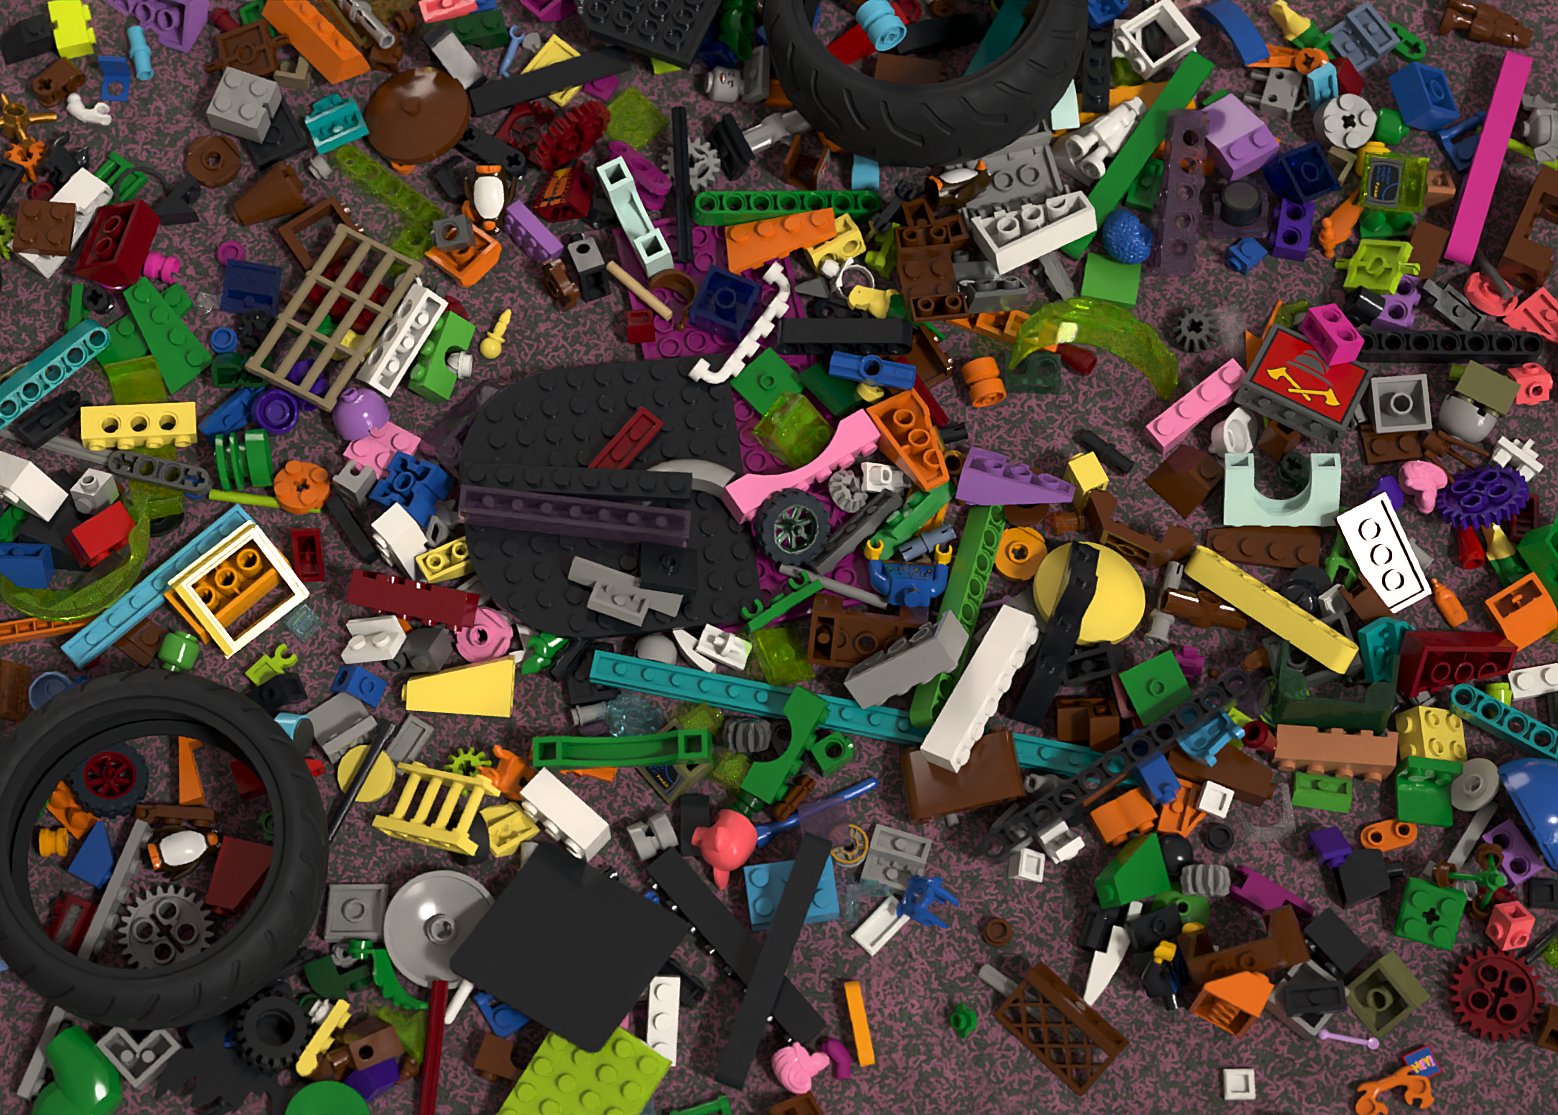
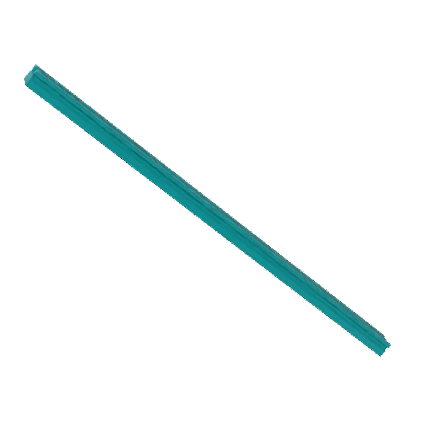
[590,650,1140,790]

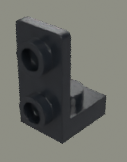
[245,673,309,714]

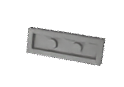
[1027,251,1090,321]

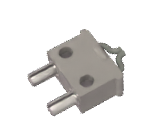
[1243,67,1310,122]

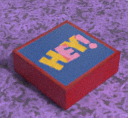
[1401,1044,1443,1079]

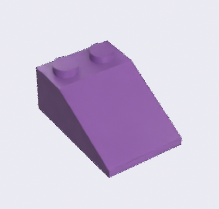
[1185,93,1280,183]

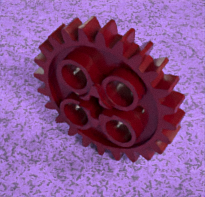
[533,100,612,172]
[1447,947,1546,1044]

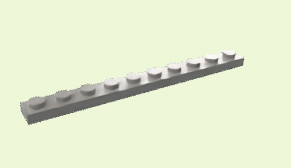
[17,819,154,1103]

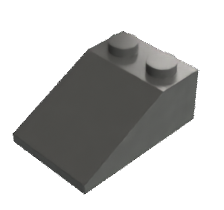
[1262,611,1365,693]

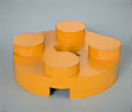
[993,526,1048,583]

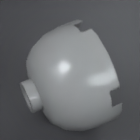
[1439,395,1497,443]

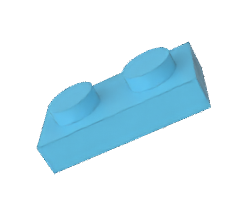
[1307,62,1338,114]

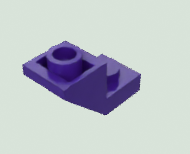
[1305,826,1352,868]

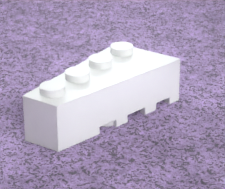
[0,451,68,522]

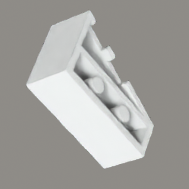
[371,503,433,582]

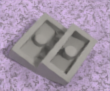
[859,824,932,896]

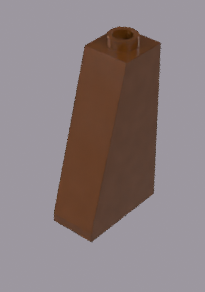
[1166,742,1276,808]

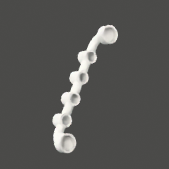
[688,261,790,384]

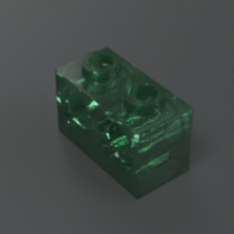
[1003,350,1061,395]

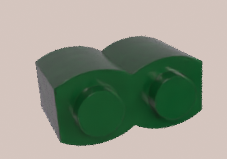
[211,351,273,389]

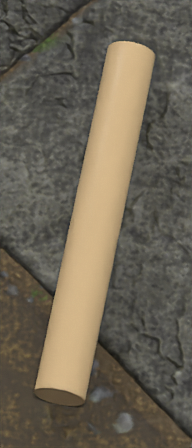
[606,261,674,321]

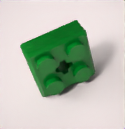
[1393,877,1467,951]

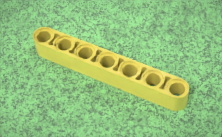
[1184,545,1359,674]

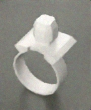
[820,257,875,301]

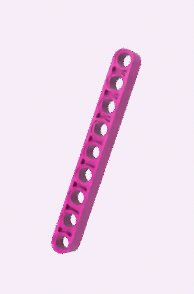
[1443,50,1533,266]

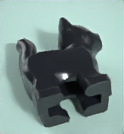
[35,130,90,189]

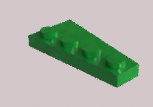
[123,276,214,397]

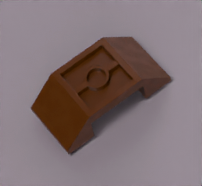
[894,222,969,323]
[1084,488,1196,571]

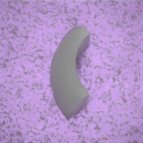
[625,459,736,512]

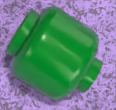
[1372,108,1410,145]

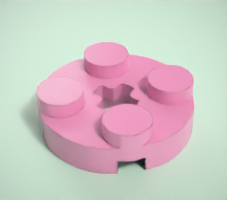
[454,606,513,663]

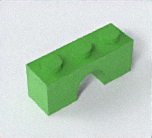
[407,311,476,402]

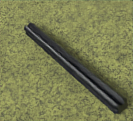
[671,106,694,264]

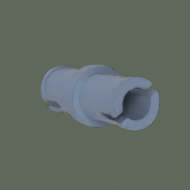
[898,522,957,562]

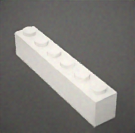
[920,604,1040,773]

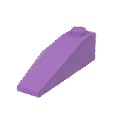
[103,0,209,53]
[955,446,1076,505]

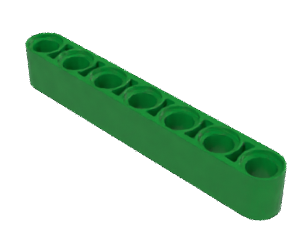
[691,191,881,226]

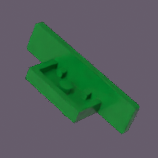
[860,480,957,560]

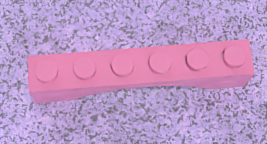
[721,408,881,525]

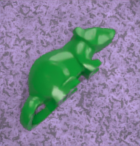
[521,631,570,675]

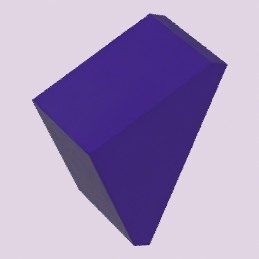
[344,1057,400,1103]

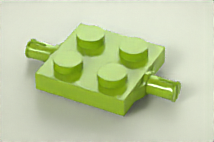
[1335,239,1420,296]

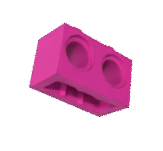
[1299,304,1365,366]

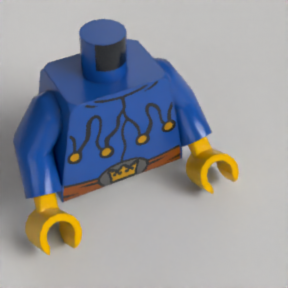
[864,540,952,607]

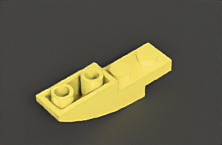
[415,536,474,583]

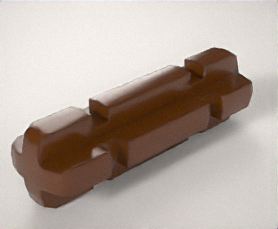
[772,775,816,823]

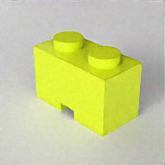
[48,0,97,59]

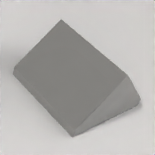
[1367,374,1432,434]

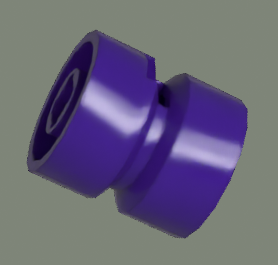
[285,359,331,412]

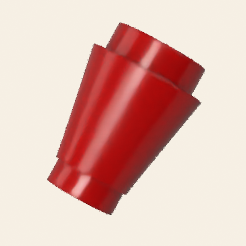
[1456,526,1486,570]

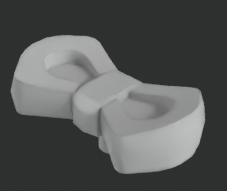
[522,32,544,56]

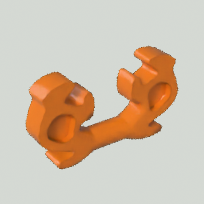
[1355,1066,1434,1115]

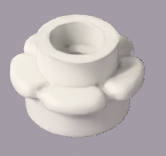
[308,999,335,1026]

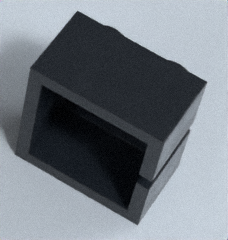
[1302,907,1371,981]

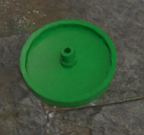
[285,1080,371,1115]

